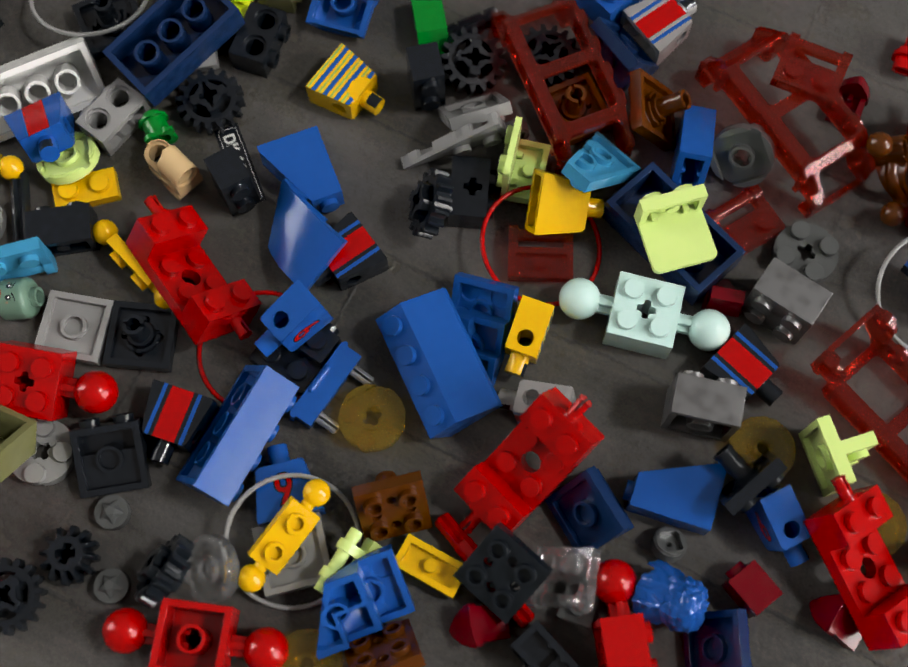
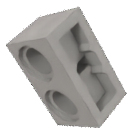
[75,77,151,156]

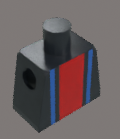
[314,211,389,291]
[700,323,783,407]
[141,379,219,466]

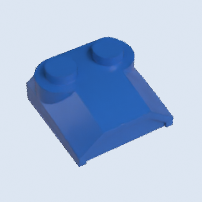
[305,0,379,39]

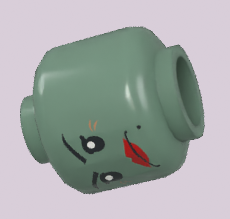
[0,277,45,321]

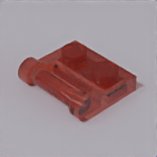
[769,32,853,108]
[705,184,786,256]
[507,225,573,283]

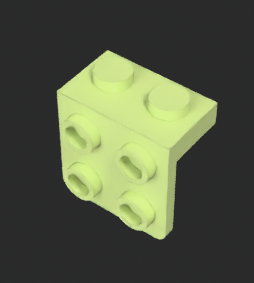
[496,116,551,205]
[634,183,717,274]

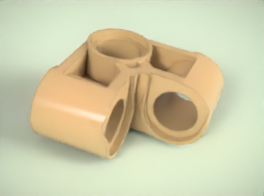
[144,139,204,200]

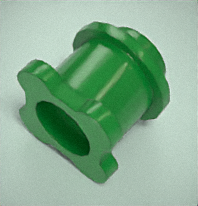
[138,109,178,144]

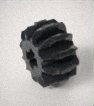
[38,525,102,586]

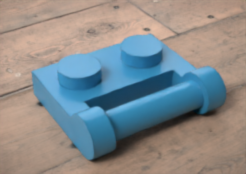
[0,236,58,281]

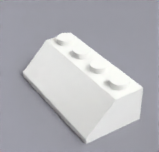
[0,37,105,142]

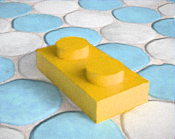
[51,167,122,207]
[396,533,463,599]

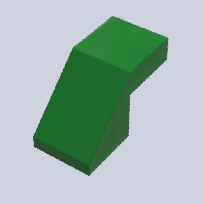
[411,0,449,55]

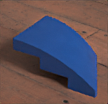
[268,178,348,290]
[451,272,520,386]
[316,544,416,660]

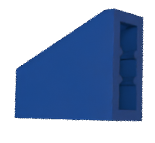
[670,105,717,186]
[257,126,345,213]
[622,463,726,536]

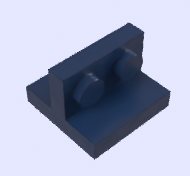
[580,17,659,96]
[545,466,634,560]
[683,609,752,667]

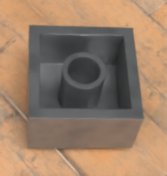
[742,257,833,345]
[660,370,747,442]

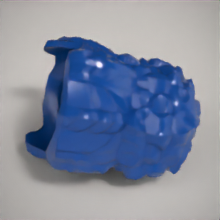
[632,560,709,633]

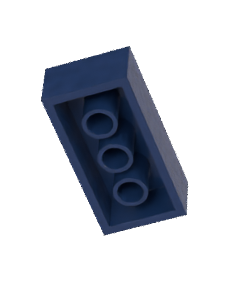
[102,0,246,107]
[602,162,746,306]

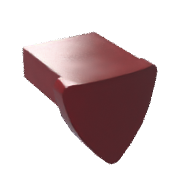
[824,76,870,131]
[701,279,746,317]
[809,594,862,652]
[449,603,511,648]

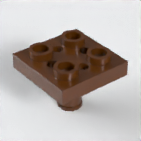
[628,68,691,151]
[531,72,615,151]
[351,470,433,542]
[344,618,426,667]

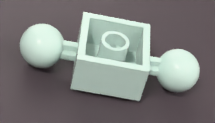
[558,271,731,359]

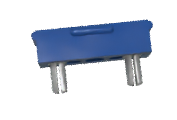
[290,341,374,434]

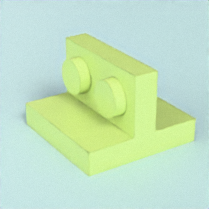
[798,415,879,497]

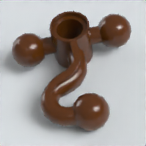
[866,132,908,227]

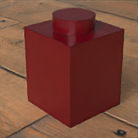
[721,559,783,618]

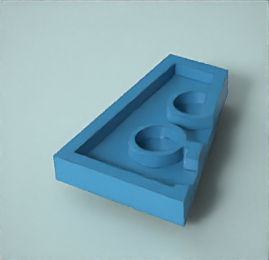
[561,131,642,193]

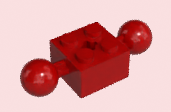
[0,340,119,421]
[591,559,659,667]
[102,597,289,667]

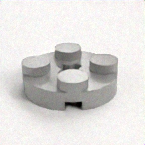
[13,419,75,486]

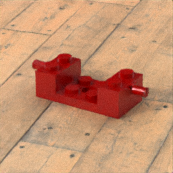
[125,195,262,345]
[453,387,605,534]
[803,474,908,651]

